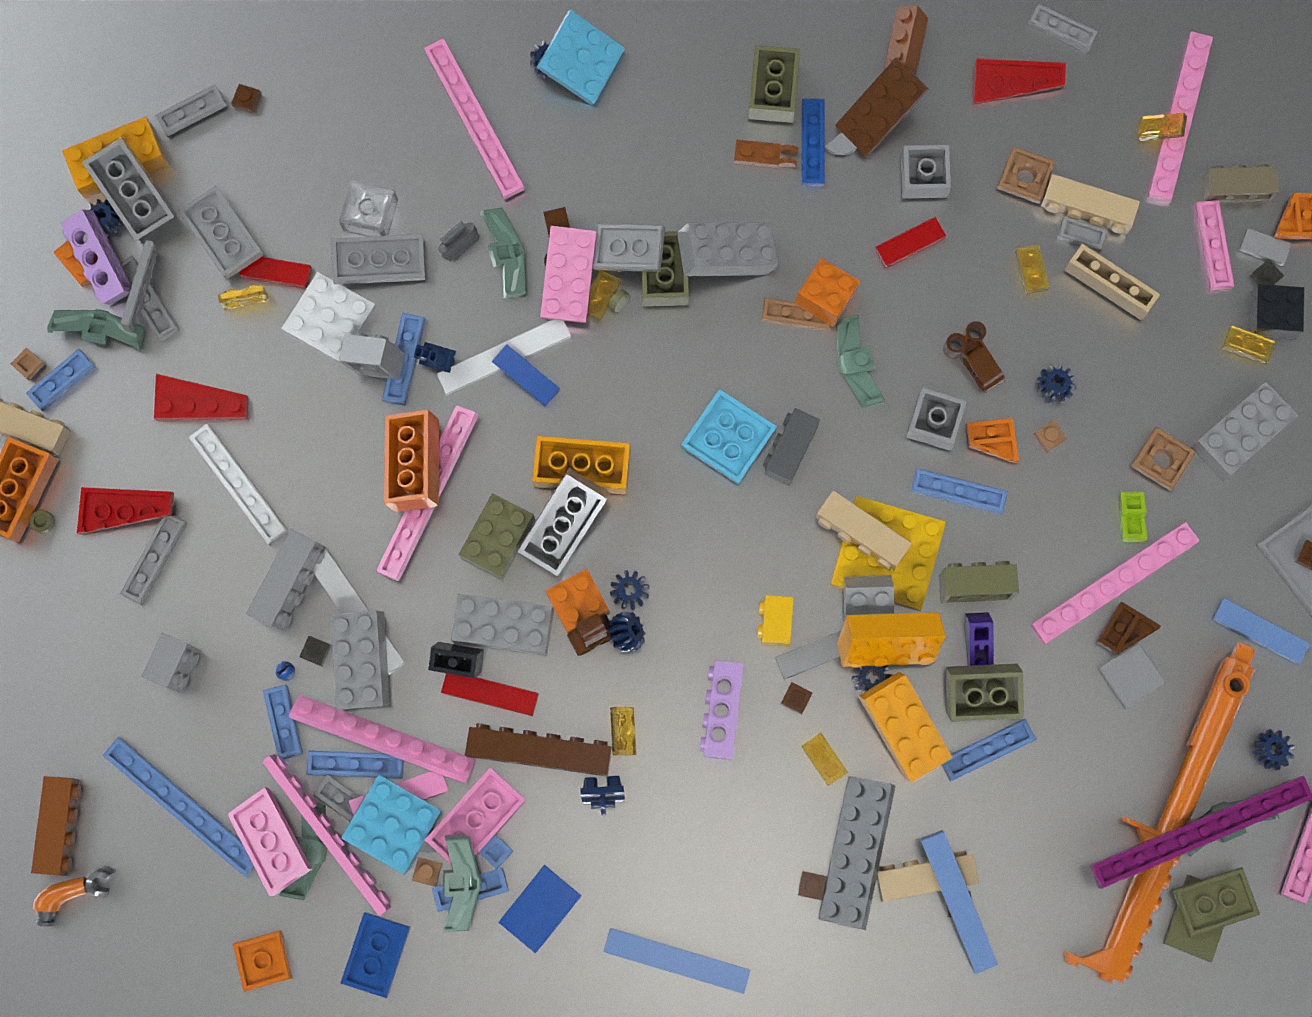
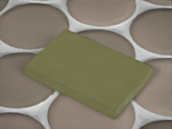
[1172,867,1260,937]
[1163,875,1224,963]

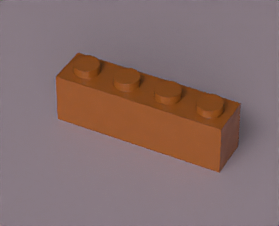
[883,5,928,75]
[31,776,81,876]

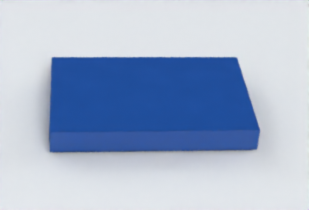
[498,865,582,954]
[340,912,411,998]

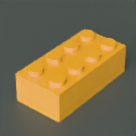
[62,116,168,199]
[532,436,631,495]
[837,612,946,668]
[858,672,953,783]

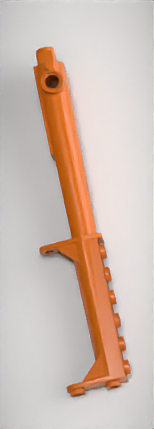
[1064,642,1256,983]

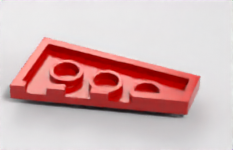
[973,58,1066,105]
[154,374,248,420]
[77,487,174,534]

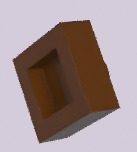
[231,84,262,113]
[1295,540,1312,570]
[781,682,813,715]
[798,871,827,900]

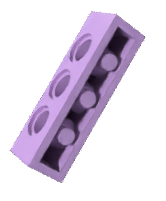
[60,210,132,304]
[700,660,744,761]

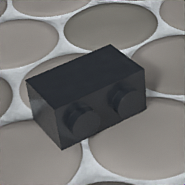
[428,641,484,678]

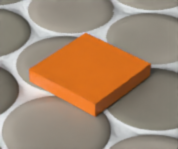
[233,931,292,992]

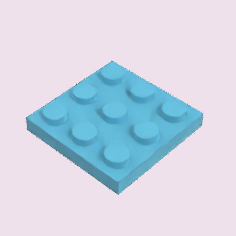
[536,10,625,105]
[681,389,777,485]
[341,774,441,874]

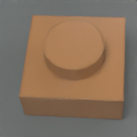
[10,348,45,381]
[1034,420,1067,453]
[412,857,442,887]

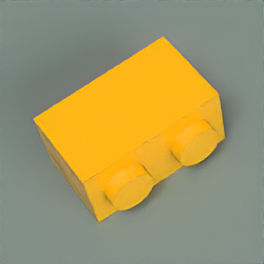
[757,595,794,647]

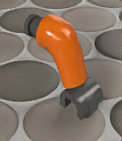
[33,866,115,927]

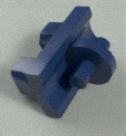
[414,342,456,373]
[580,775,625,816]

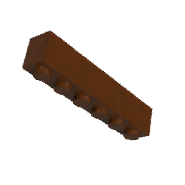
[465,723,612,777]

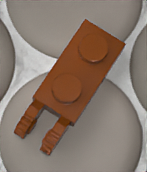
[734,139,799,168]

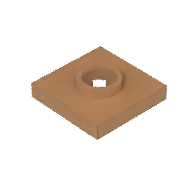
[997,146,1056,204]
[1130,427,1196,491]

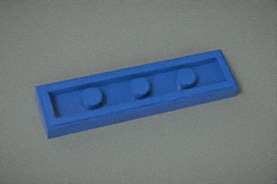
[801,99,825,186]

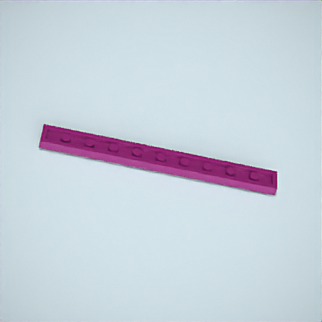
[1089,776,1312,889]

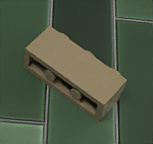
[1203,164,1279,202]

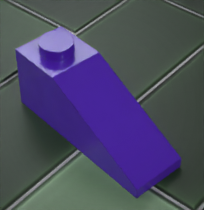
[965,612,994,666]

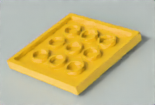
[830,496,946,612]

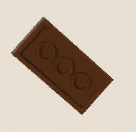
[835,57,929,157]

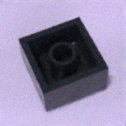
[1249,284,1304,340]

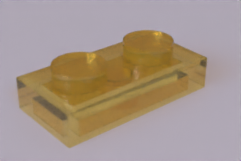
[1138,112,1187,141]
[1015,245,1050,295]
[587,270,621,321]
[218,284,269,310]
[1222,326,1276,364]
[610,706,636,756]
[801,733,848,786]

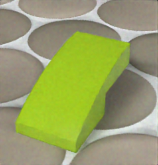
[1120,492,1147,542]

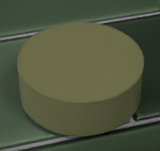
[609,289,630,312]
[29,509,55,534]

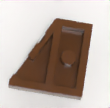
[1096,601,1161,655]

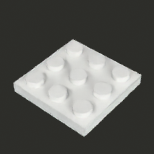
[281,272,376,364]

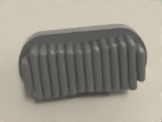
[438,221,480,261]

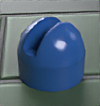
[275,661,295,681]

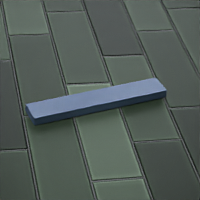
[920,830,998,974]
[603,928,751,994]

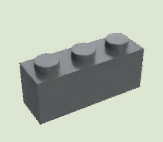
[763,408,820,486]

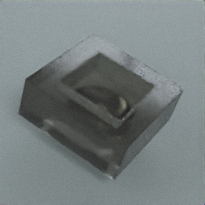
[1250,259,1284,285]
[299,636,332,667]

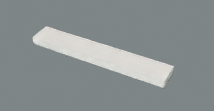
[437,319,571,396]
[188,424,288,546]
[313,549,405,675]

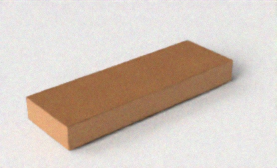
[761,298,830,331]

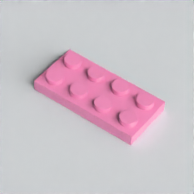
[540,226,596,323]
[425,768,525,864]
[227,787,312,896]

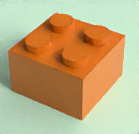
[795,258,860,327]
[545,569,610,633]

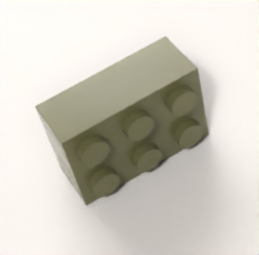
[748,45,800,123]
[642,231,689,307]
[458,493,536,581]
[939,561,1019,603]
[946,663,1023,721]

